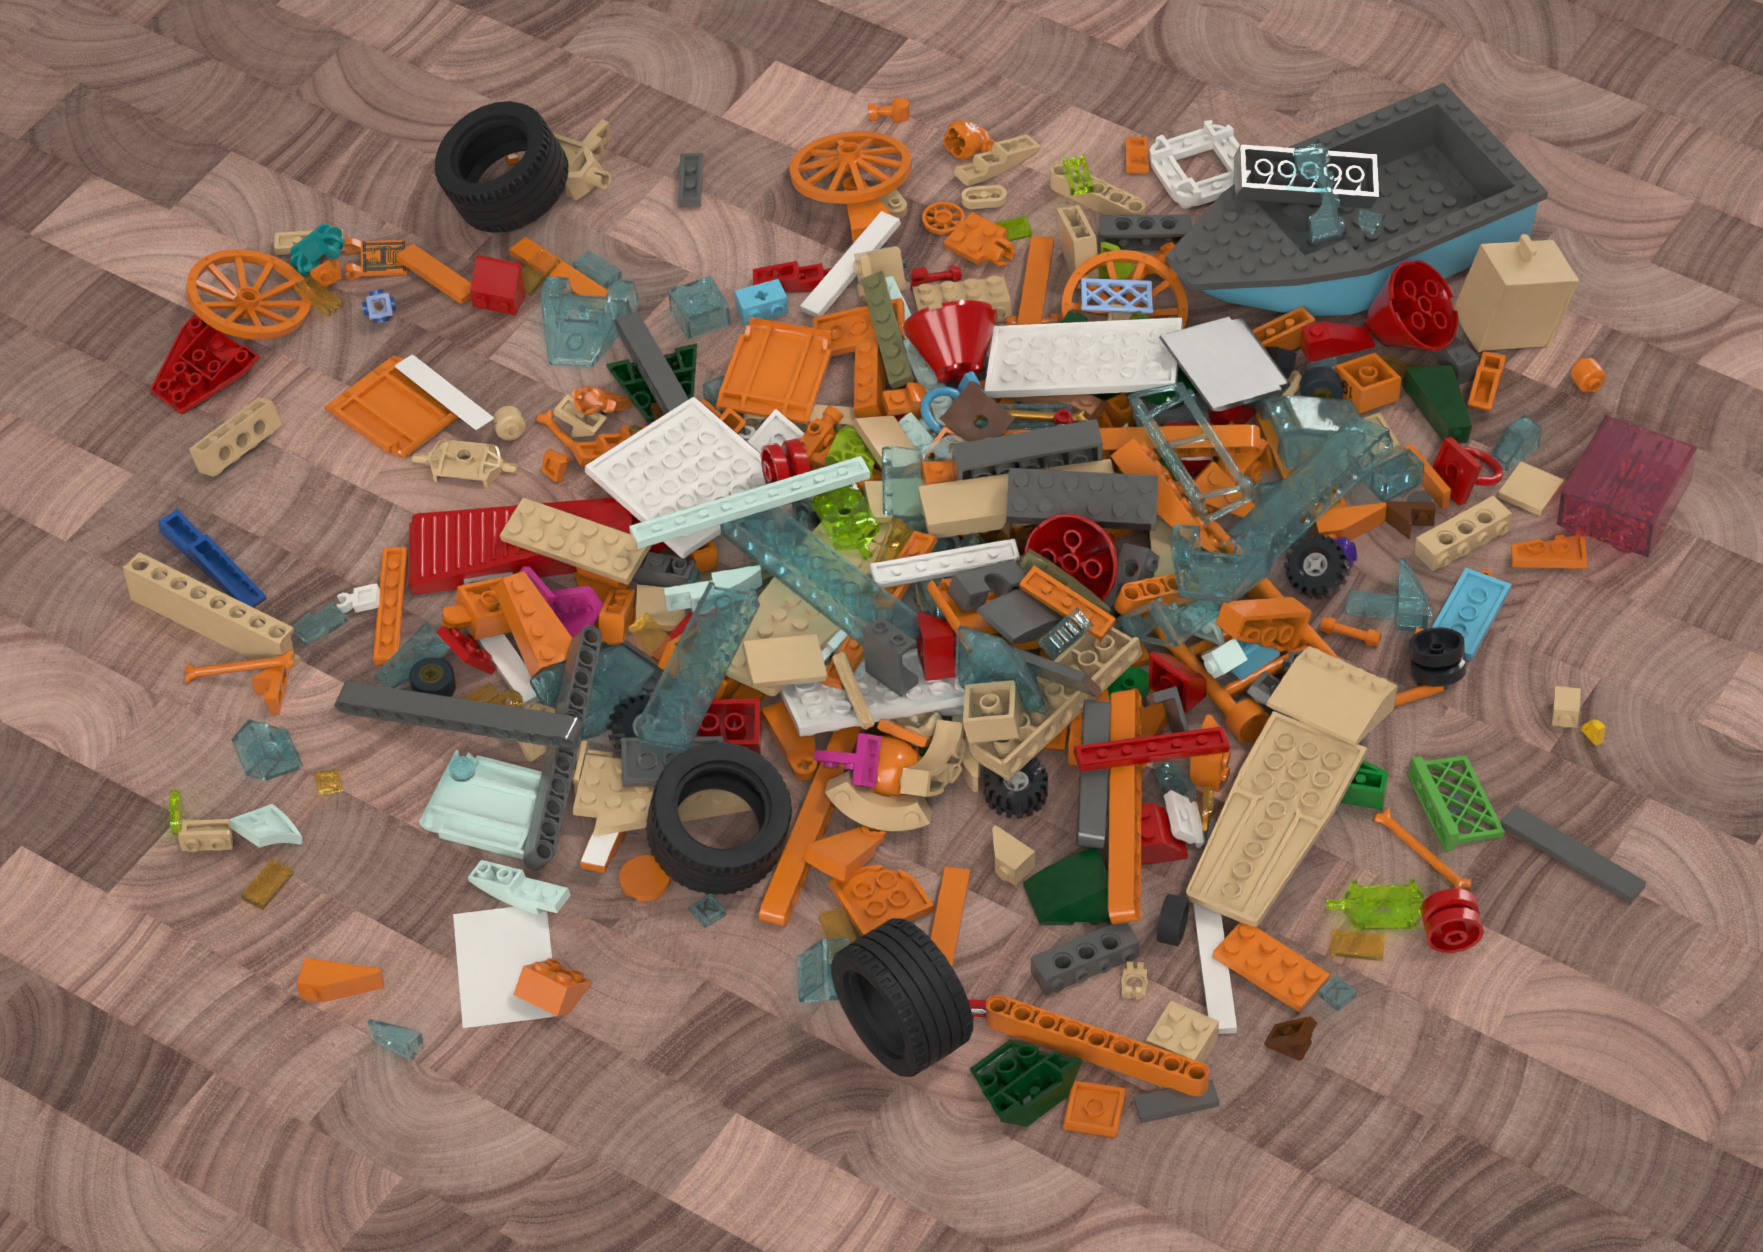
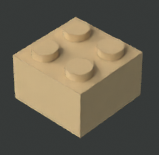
[963,680,1021,743]
[1146,1001,1219,1063]

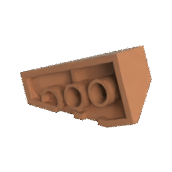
[1012,394,1107,420]

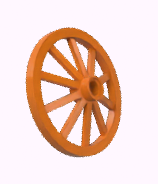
[790,131,912,204]
[186,249,312,340]
[1061,250,1188,329]

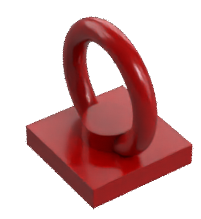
[1432,437,1503,505]

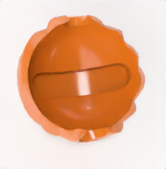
[868,735,922,797]

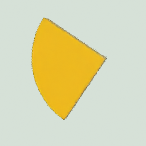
[1581,719,1606,746]

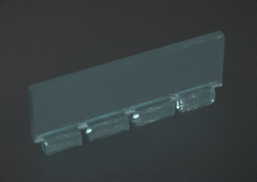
[882,446,922,522]

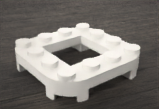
[1149,120,1240,209]

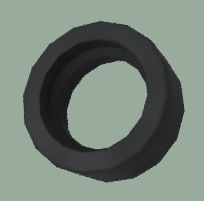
[1157,894,1189,946]

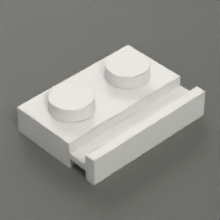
[1164,790,1206,848]

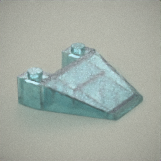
[540,276,640,367]
[1170,524,1275,603]

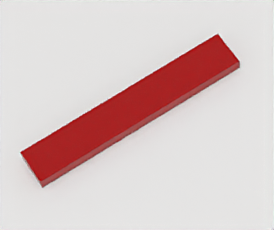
[1073,726,1230,772]

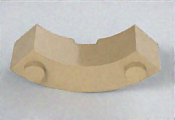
[900,720,970,797]
[825,770,933,831]

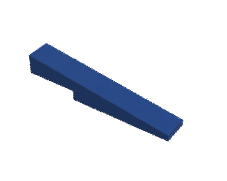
[158,509,267,608]

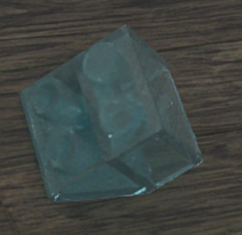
[1355,449,1424,503]
[231,719,303,781]
[797,938,849,1003]

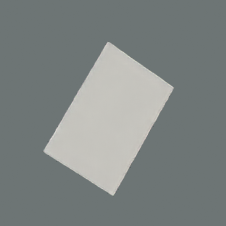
[453,907,556,1028]

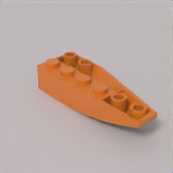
[1110,438,1222,558]

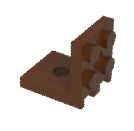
[939,381,1016,442]

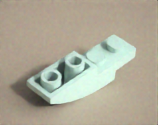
[664,565,762,615]
[468,860,571,915]

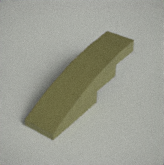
[1019,548,1111,613]

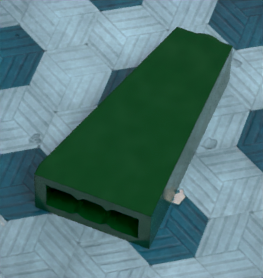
[1402,365,1472,444]

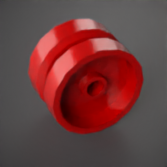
[760,438,810,485]
[1420,889,1484,953]

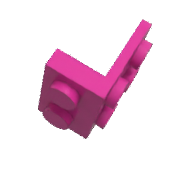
[553,586,603,638]

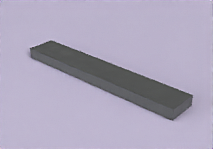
[1501,805,1646,904]

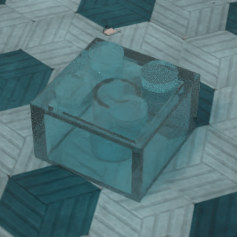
[668,276,731,339]

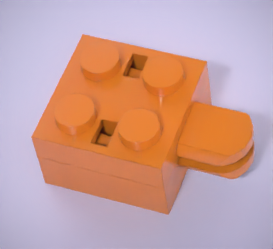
[441,577,512,640]

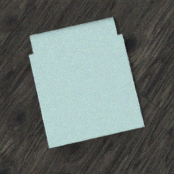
[419,750,572,860]

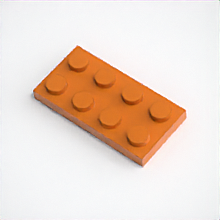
[813,298,906,357]
[1212,922,1330,1013]

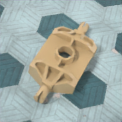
[412,439,518,488]

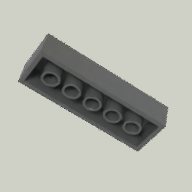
[1234,144,1379,209]
[952,419,1103,481]
[1006,468,1158,531]

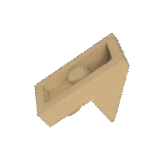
[553,394,607,437]

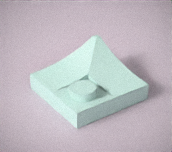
[230,804,302,848]

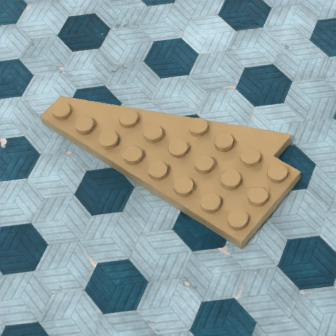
[573,754,788,836]

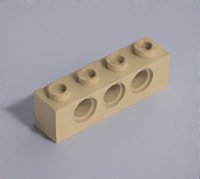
[189,397,282,477]
[1415,496,1512,571]

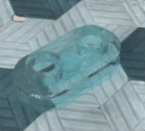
[919,434,965,463]
[1155,763,1196,803]

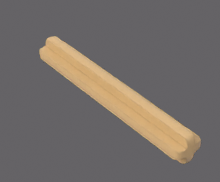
[832,652,875,730]

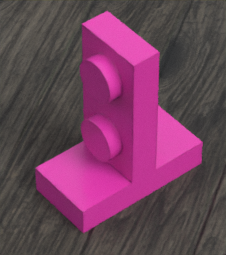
[814,733,882,788]

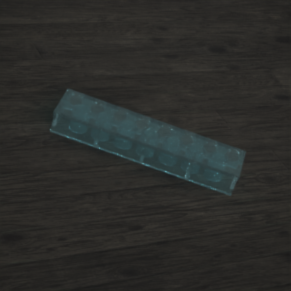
[1227,415,1394,565]
[636,581,760,752]

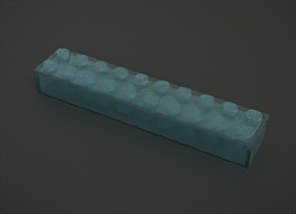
[720,507,919,647]

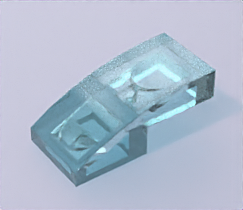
[292,602,348,644]

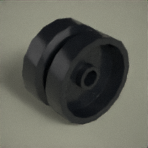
[1409,627,1466,687]

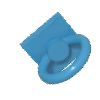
[920,372,988,434]

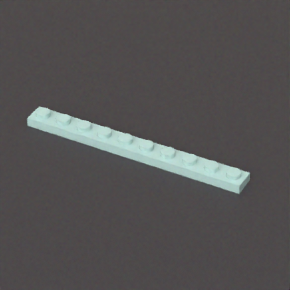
[886,276,953,426]
[629,456,870,549]

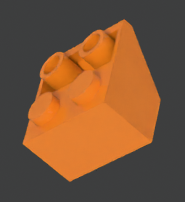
[513,958,592,1017]

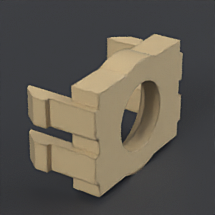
[1121,961,1148,1000]

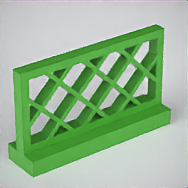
[1407,755,1505,852]

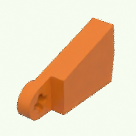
[843,176,896,242]
[761,701,818,780]
[803,825,887,882]

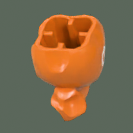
[943,120,995,160]

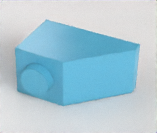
[1230,639,1280,680]

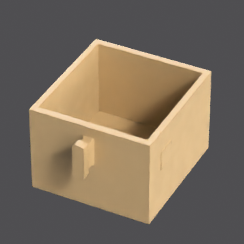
[1453,234,1579,353]

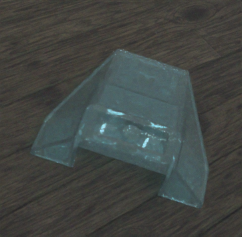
[1254,395,1368,470]
[955,625,1048,715]
[530,644,655,740]

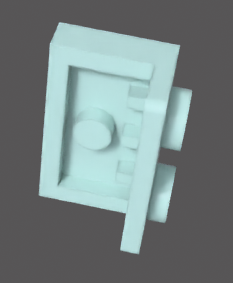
[898,412,937,457]

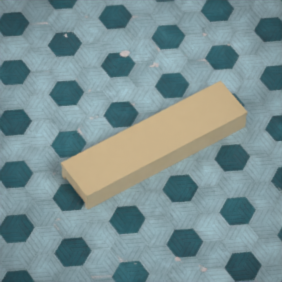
[918,459,1115,538]
[123,552,300,672]
[969,627,1143,781]

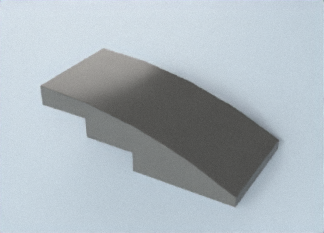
[976,589,1072,643]

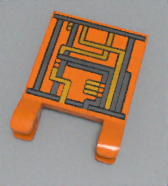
[344,238,407,280]

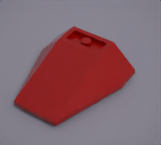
[150,313,260,415]

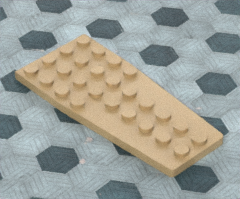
[712,520,900,696]
[1186,711,1367,927]

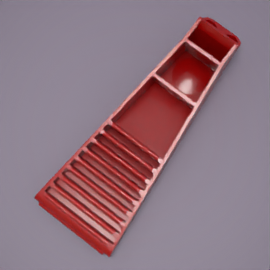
[408,497,667,595]

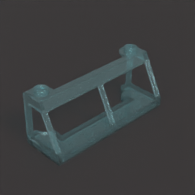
[1127,382,1254,525]
[1117,532,1271,648]

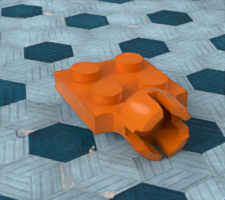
[943,212,1015,267]
[571,386,633,415]

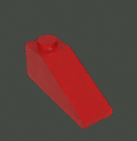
[1300,322,1375,363]

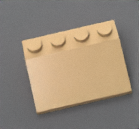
[1267,646,1397,746]

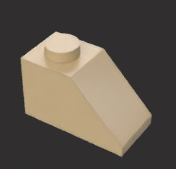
[992,825,1035,886]

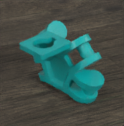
[290,223,345,276]

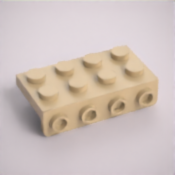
[912,276,1012,323]

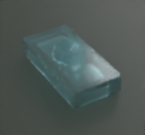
[1345,590,1398,620]

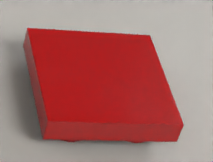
[436,626,497,675]

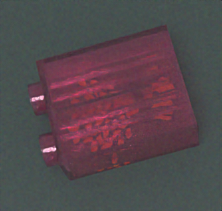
[1557,415,1697,557]

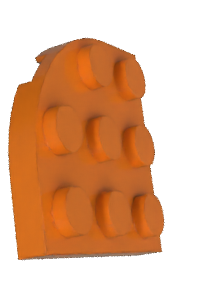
[828,865,934,937]

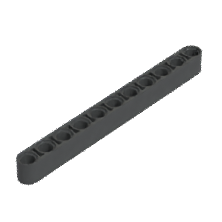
[523,625,602,871]
[334,681,584,749]

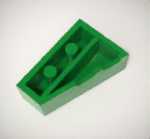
[1340,760,1388,810]

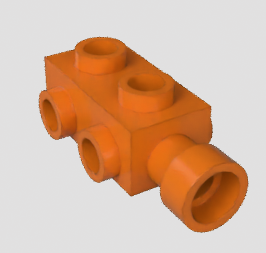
[800,405,844,471]

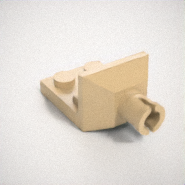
[553,133,611,201]

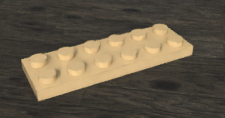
[500,498,651,585]

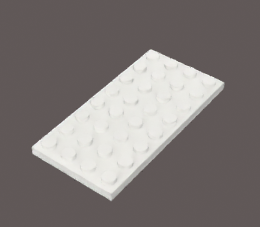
[984,317,1183,398]
[779,642,991,736]

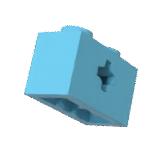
[734,279,788,326]

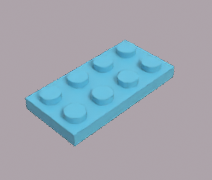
[1432,568,1512,661]

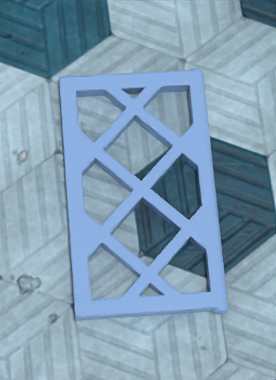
[1081,278,1154,314]

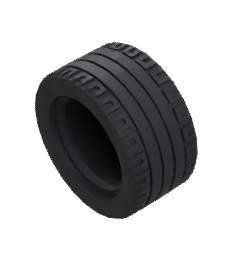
[434,101,569,233]
[646,742,792,895]
[831,918,974,1077]

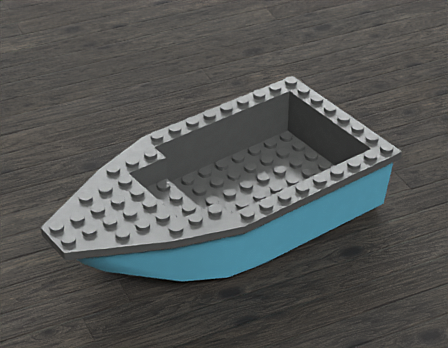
[1166,83,1548,316]

